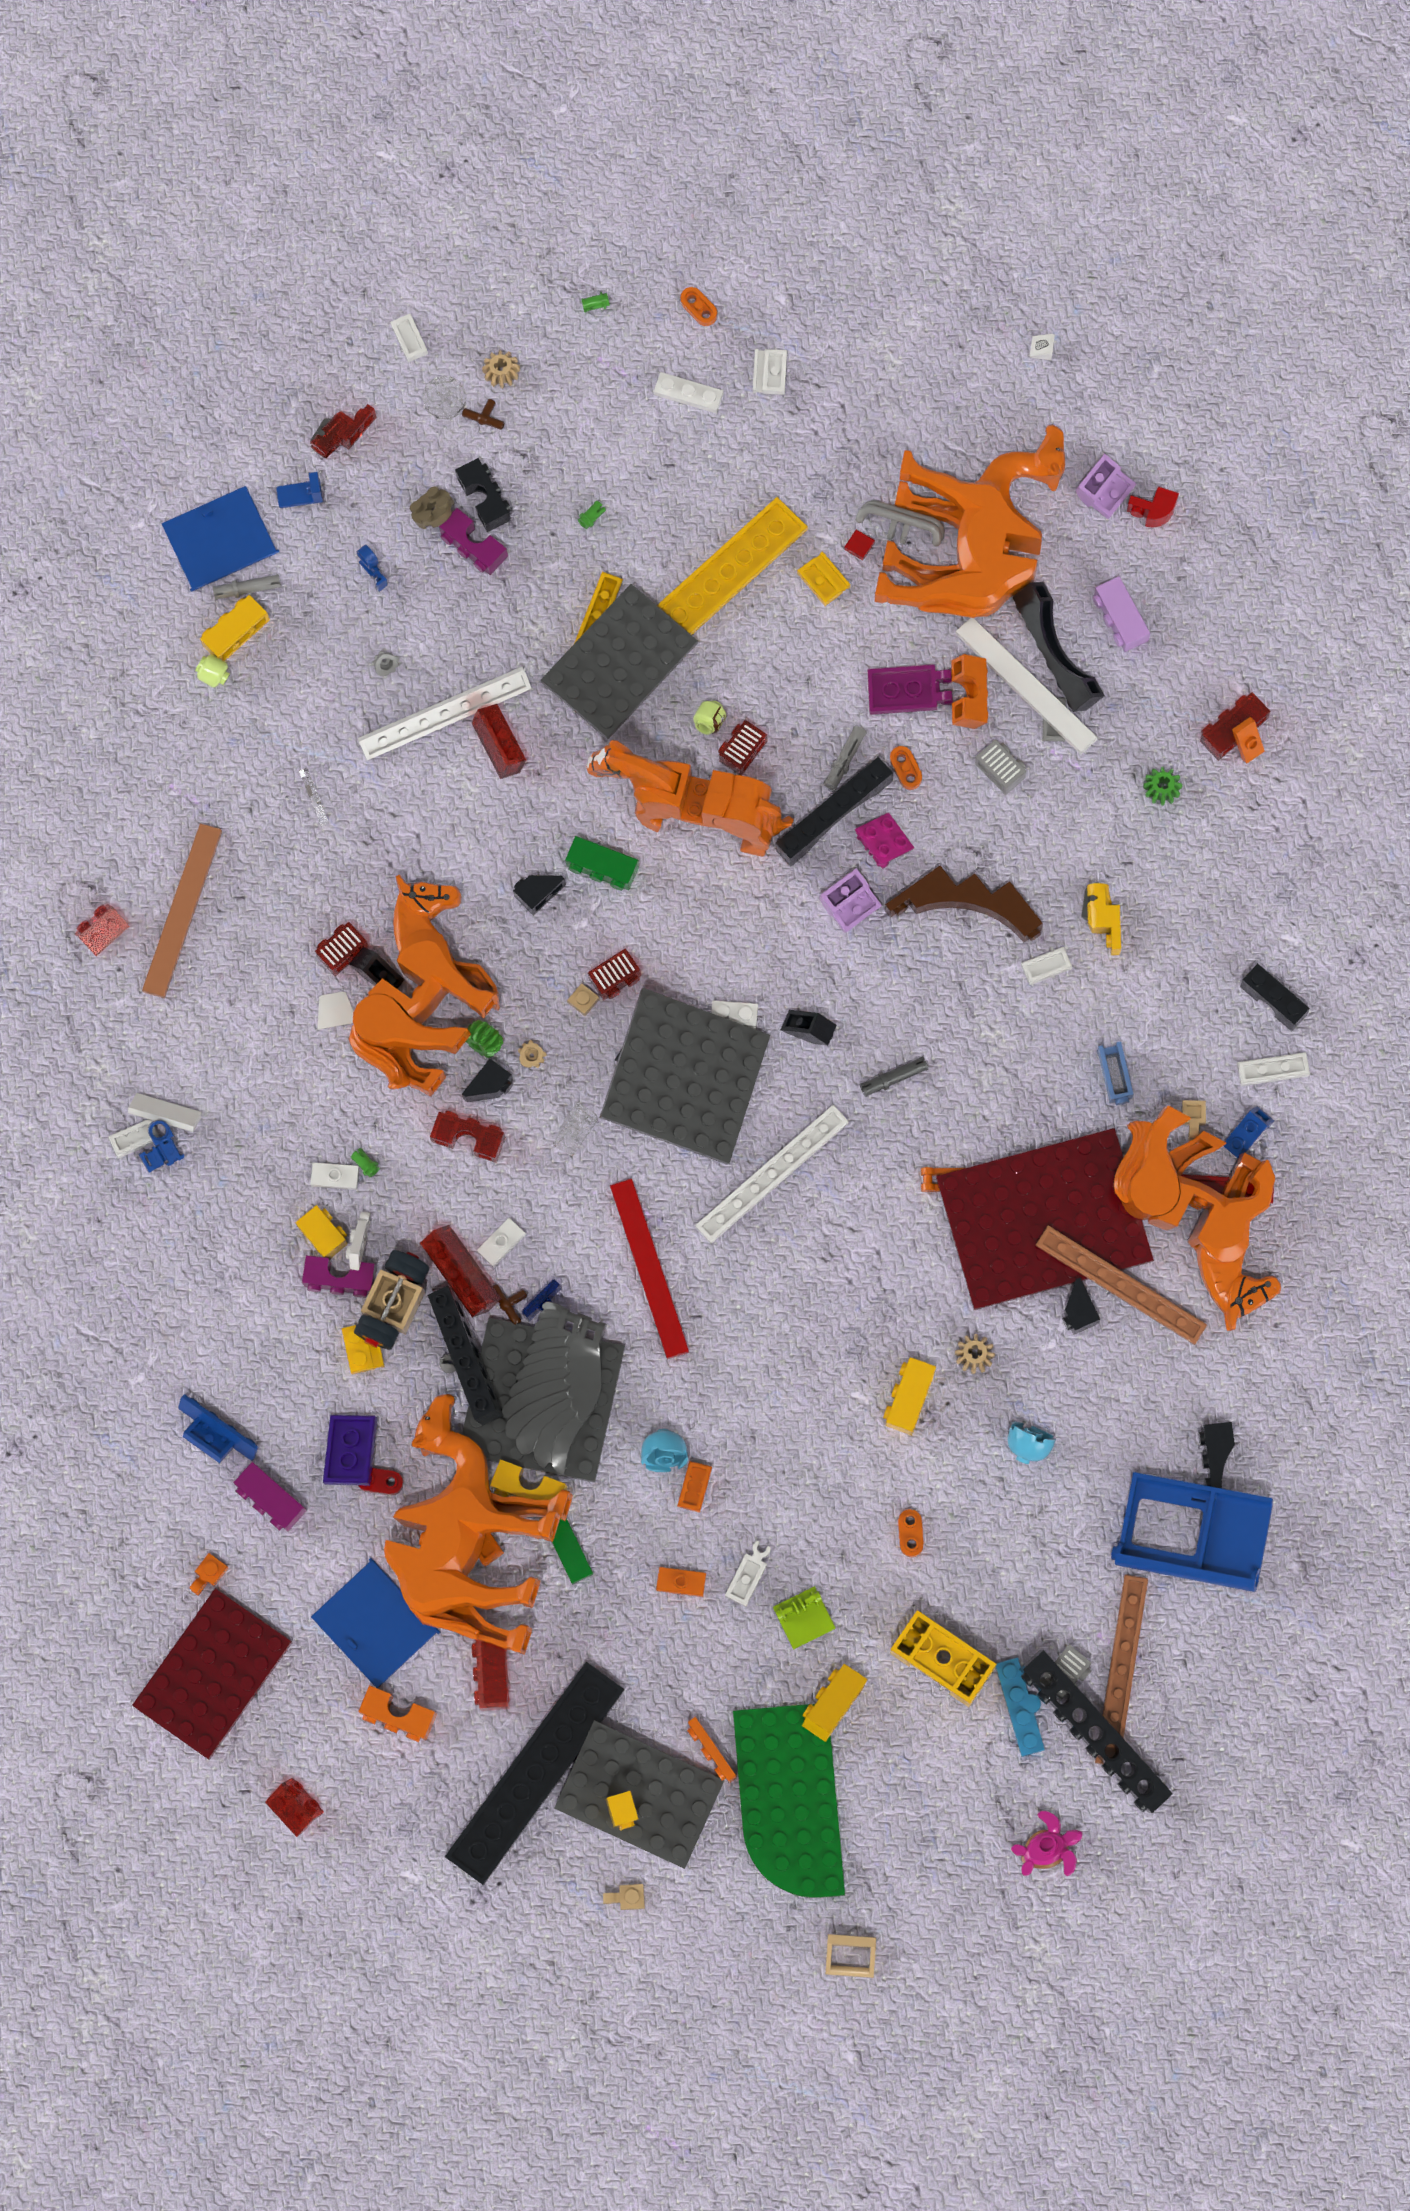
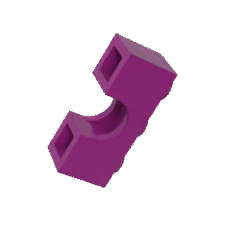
[439,508,508,575]
[302,1255,377,1298]

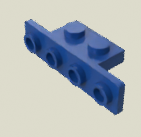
[178,1394,258,1463]

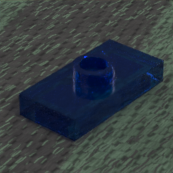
[522,1279,561,1322]

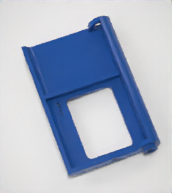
[1111,1472,1273,1592]

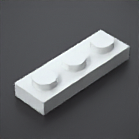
[654,372,724,414]

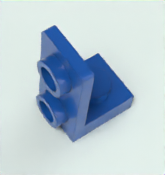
[276,472,323,508]
[1224,1106,1275,1158]

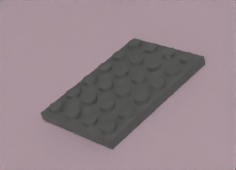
[541,584,698,740]
[554,1720,725,1869]

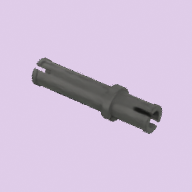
[859,1056,928,1097]

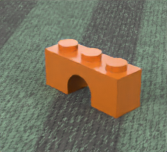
[951,654,988,729]
[358,1685,437,1742]

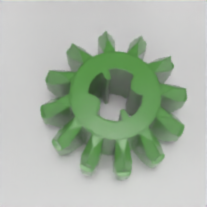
[1143,766,1182,806]
[466,1020,503,1058]

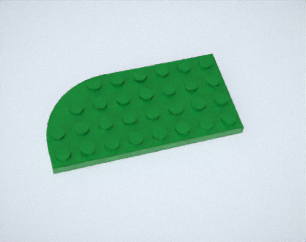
[733,1704,845,1898]

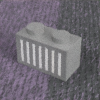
[975,739,1026,795]
[1040,1644,1091,1701]

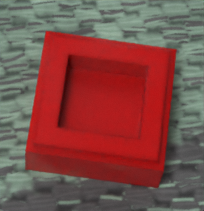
[844,529,875,561]

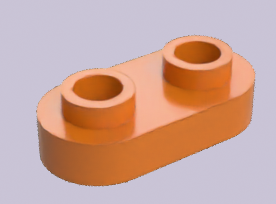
[680,287,717,326]
[890,746,922,790]
[898,1509,923,1558]

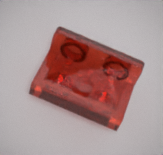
[75,904,130,956]
[265,1778,324,1837]

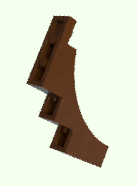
[885,866,1043,943]

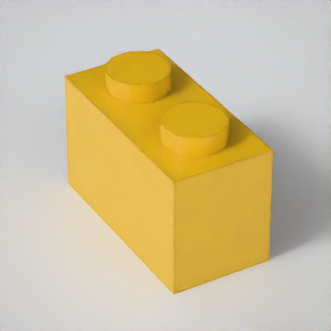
[295,1205,348,1259]

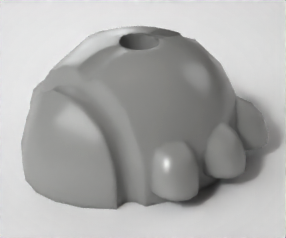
[372,651,399,676]

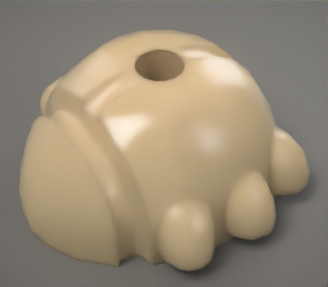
[518,1040,547,1068]

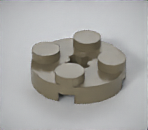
[410,487,454,529]

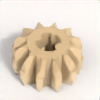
[482,350,520,389]
[955,1334,995,1374]

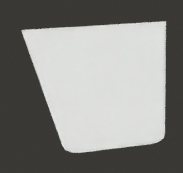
[317,992,354,1030]

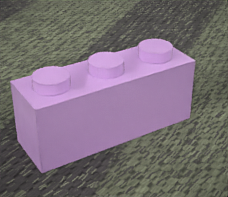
[1093,576,1150,652]

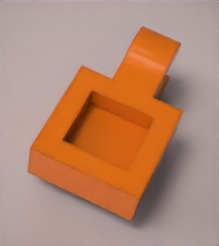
[190,1553,228,1596]

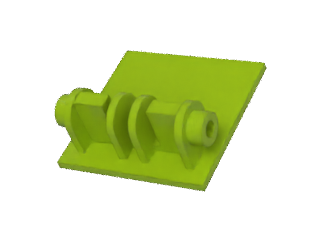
[773,1586,836,1650]

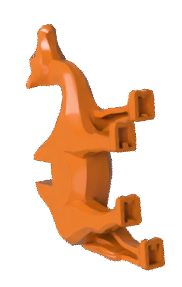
[875,424,1065,618]
[384,1394,573,1655]

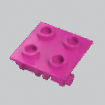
[855,813,914,869]

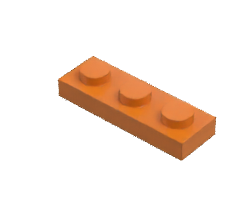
[687,1717,737,1783]

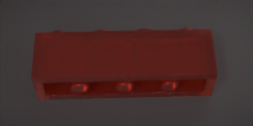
[420,1225,502,1318]

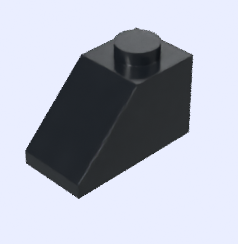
[513,875,566,916]
[349,947,405,989]
[780,1010,837,1046]
[462,1059,513,1102]
[1062,1278,1100,1335]

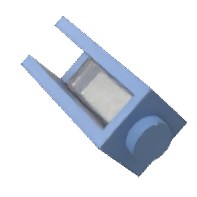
[1097,1041,1134,1105]

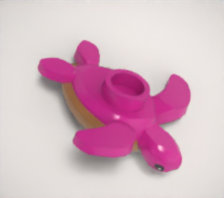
[1011,1811,1083,1876]

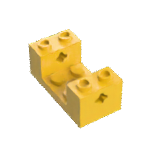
[890,1610,997,1708]

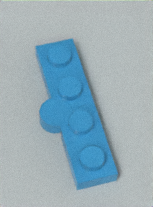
[996,1658,1045,1757]

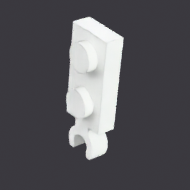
[346,1211,371,1270]
[725,1541,771,1607]

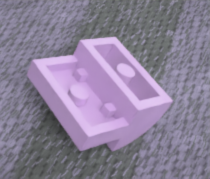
[1076,453,1136,519]
[819,868,882,933]

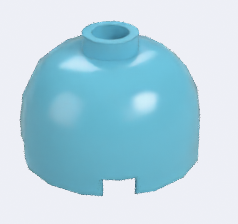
[1007,1422,1056,1464]
[641,1429,688,1472]

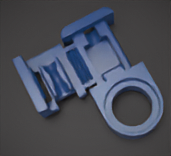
[356,544,388,592]
[138,1120,185,1173]

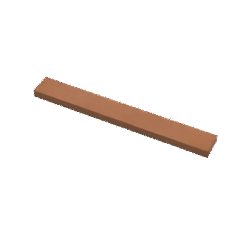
[142,823,222,999]
[1035,1226,1207,1345]
[1095,1574,1148,1765]

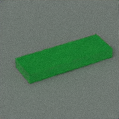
[552,1518,593,1585]

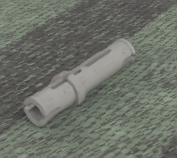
[212,574,281,600]
[823,726,867,791]

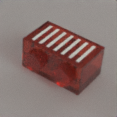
[718,720,768,776]
[315,922,369,976]
[587,948,641,1001]

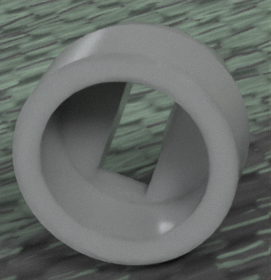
[439,1354,456,1374]

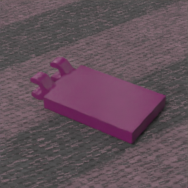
[867,665,953,715]

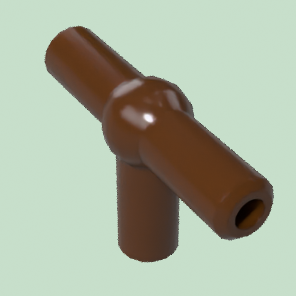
[462,399,505,430]
[490,1284,527,1325]

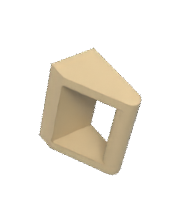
[825,1934,876,1978]

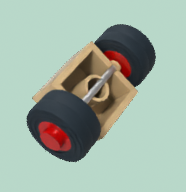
[354,1250,430,1350]

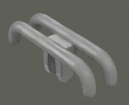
[855,500,945,547]

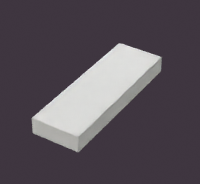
[1237,1052,1310,1086]
[128,1093,201,1132]

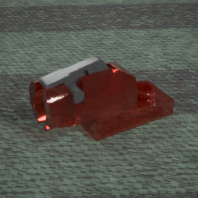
[310,404,377,458]

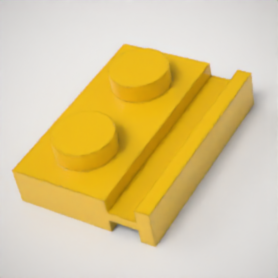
[797,551,850,606]
[341,1325,385,1375]

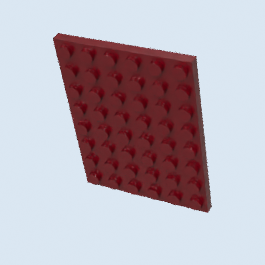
[936,1128,1154,1310]

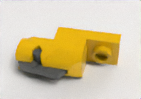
[1081,883,1121,955]

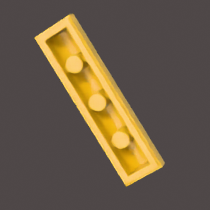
[574,571,623,644]

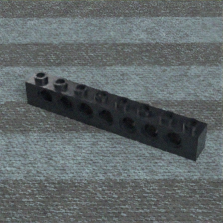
[1019,1650,1173,1813]

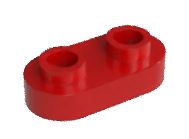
[358,1468,404,1495]

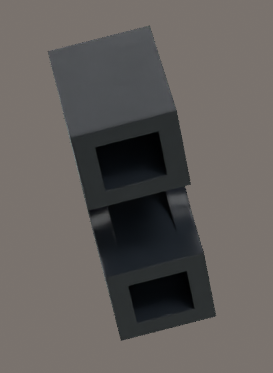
[455,458,512,533]
[1240,963,1310,1032]

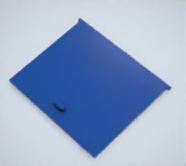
[161,486,279,592]
[311,1558,441,1689]

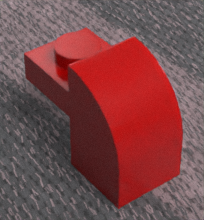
[1127,487,1179,527]

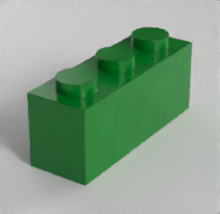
[565,836,639,891]

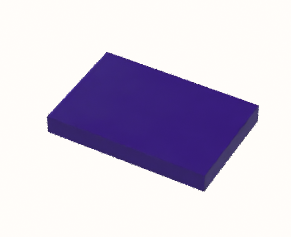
[323,1415,377,1486]

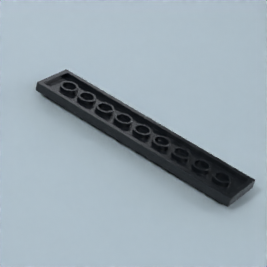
[445,1662,625,1886]

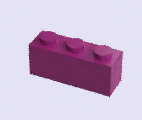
[233,1462,306,1532]

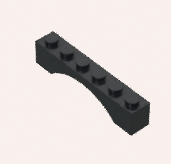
[1012,582,1105,712]
[775,757,893,867]
[1198,1422,1235,1489]

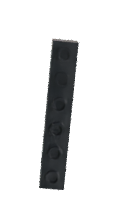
[427,1286,503,1426]

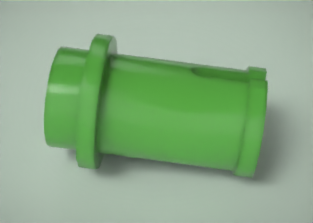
[581,292,610,312]
[578,501,606,529]
[351,1148,380,1177]

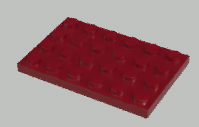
[132,1588,293,1760]

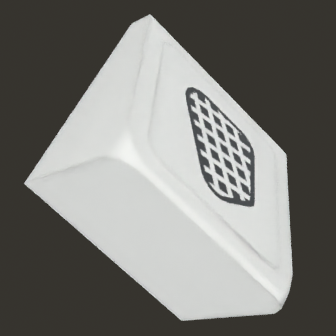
[1030,334,1055,360]

